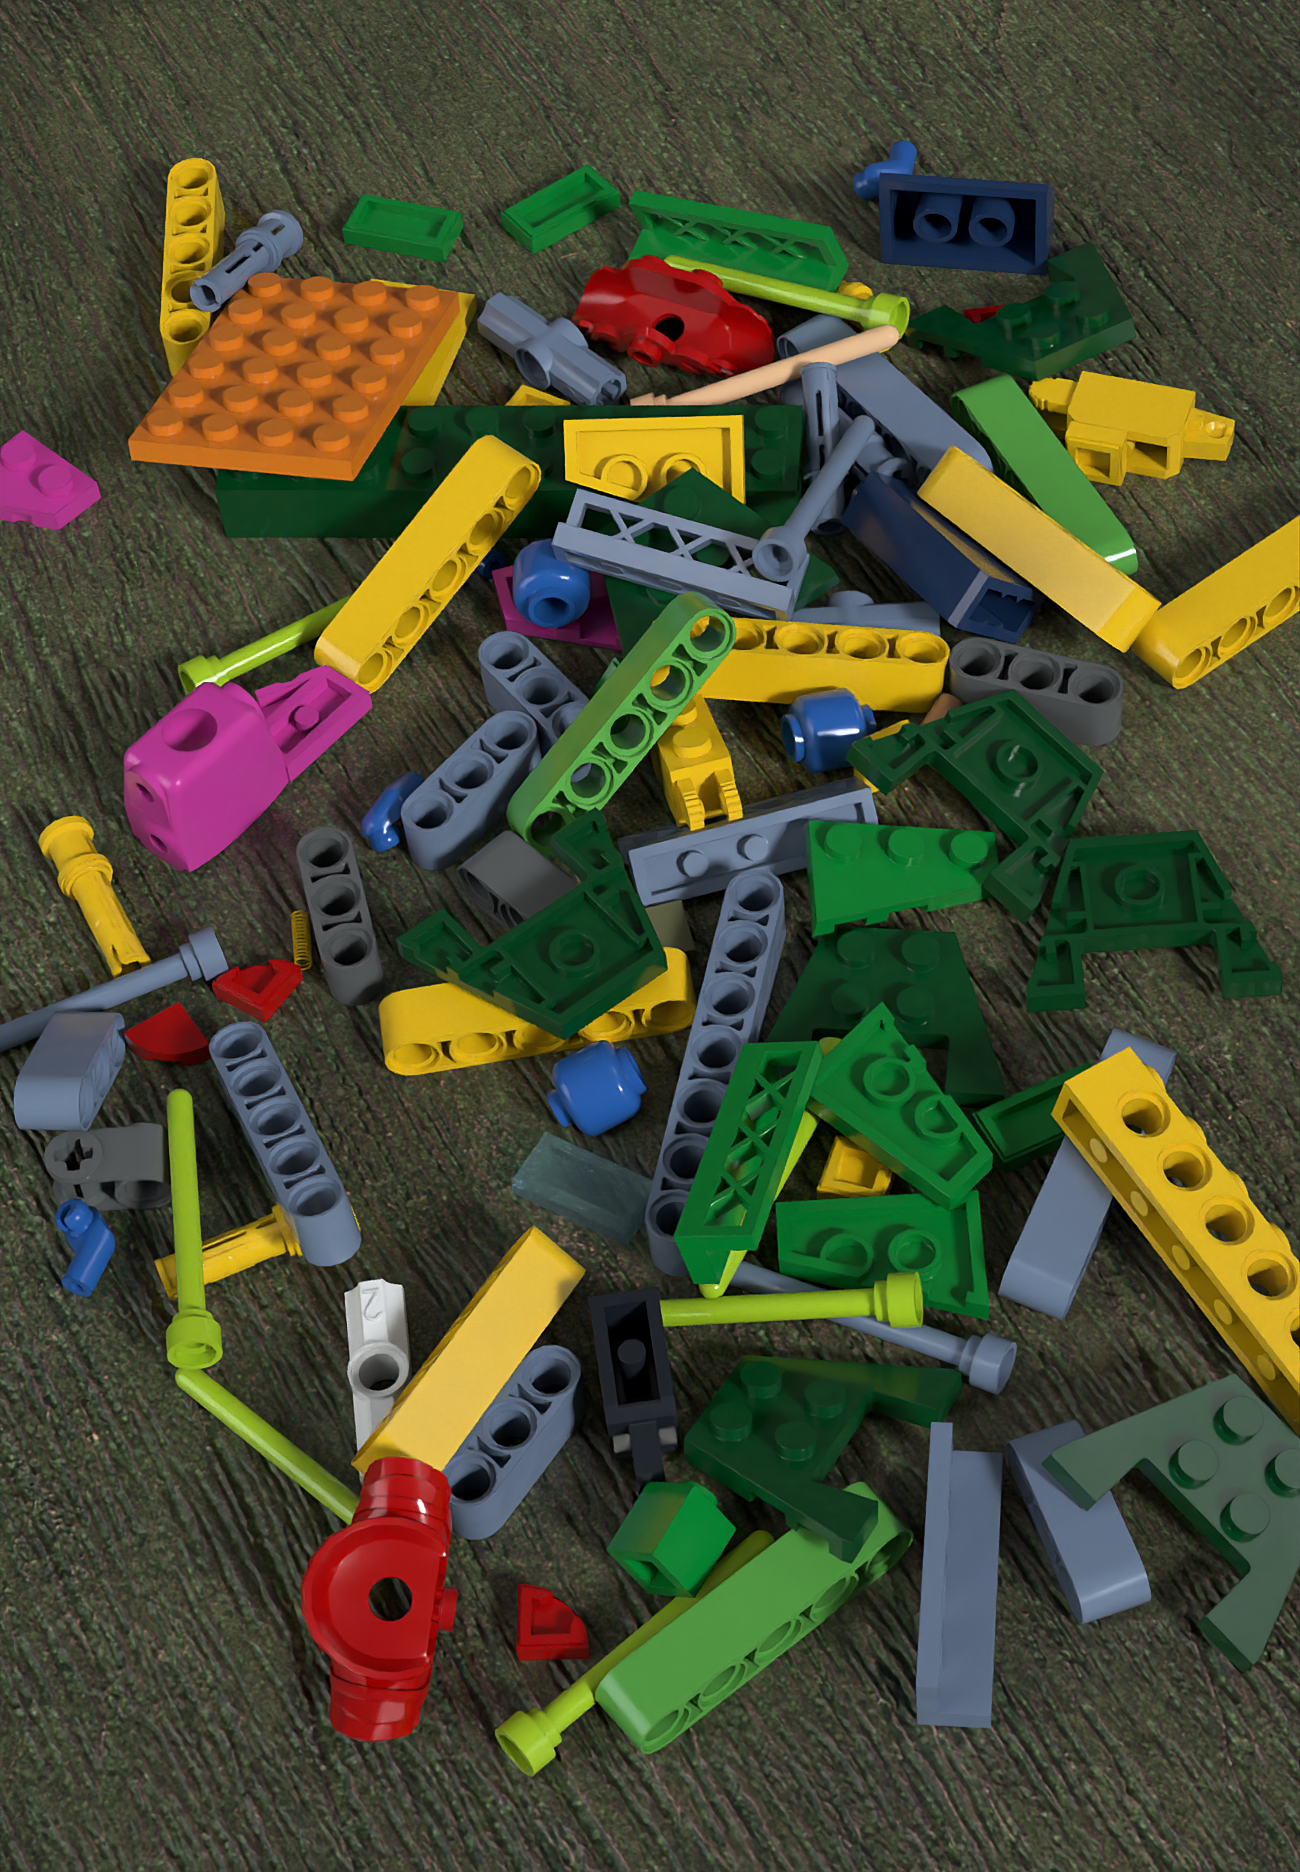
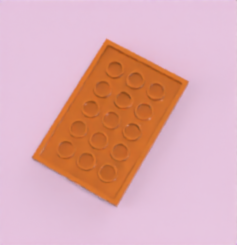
[128,272,460,481]

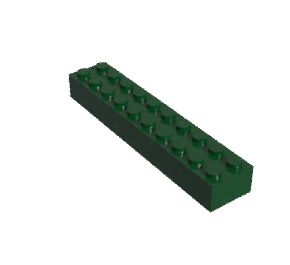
[215,405,806,538]

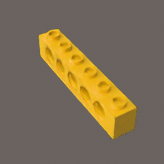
[1051,1046,1300,1438]

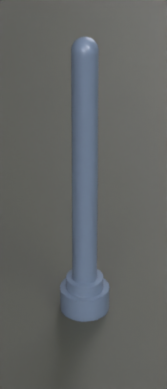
[752,415,875,582]
[0,926,229,1053]
[729,1260,1017,1395]

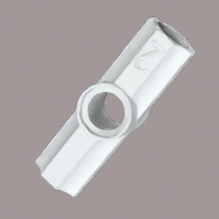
[344,1279,413,1486]

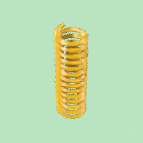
[291,910,313,970]

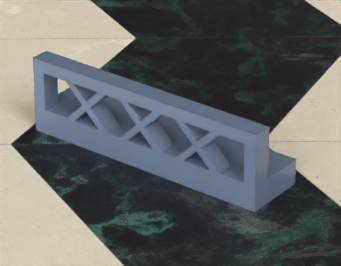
[551,488,810,622]
[618,776,879,908]
[916,1422,1003,1729]

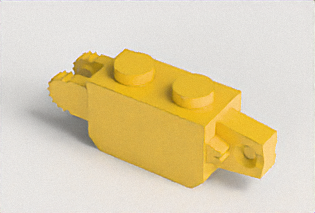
[1029,371,1235,479]
[650,694,743,831]

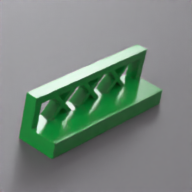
[627,190,849,295]
[674,1041,823,1284]

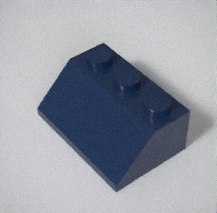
[878,172,1055,276]

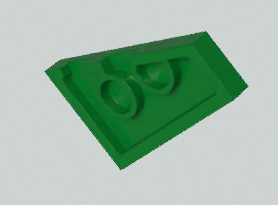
[805,820,999,937]
[806,1001,993,1212]
[775,1190,989,1321]

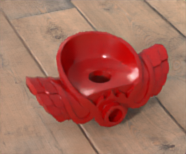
[570,255,776,378]
[300,1456,458,1743]

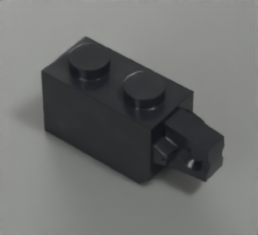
[589,1287,682,1495]

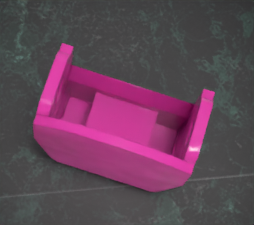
[124,682,289,872]

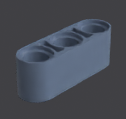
[478,631,591,782]
[401,710,542,870]
[14,1011,126,1131]
[442,1345,587,1540]
[1006,1419,1151,1625]

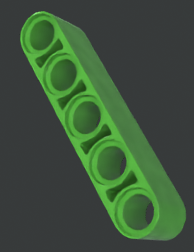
[950,373,1138,576]
[506,592,737,857]
[594,1482,914,1754]

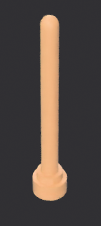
[630,324,899,405]

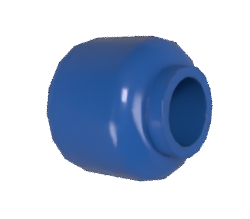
[513,538,591,628]
[781,688,876,774]
[546,1040,649,1137]

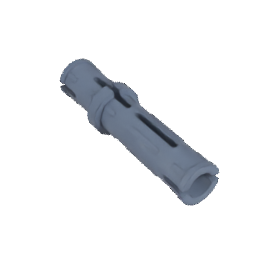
[800,362,849,535]

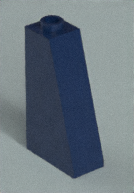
[840,470,1047,644]

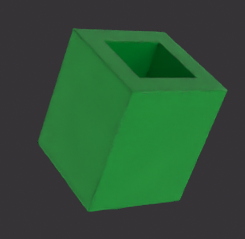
[606,1480,736,1598]

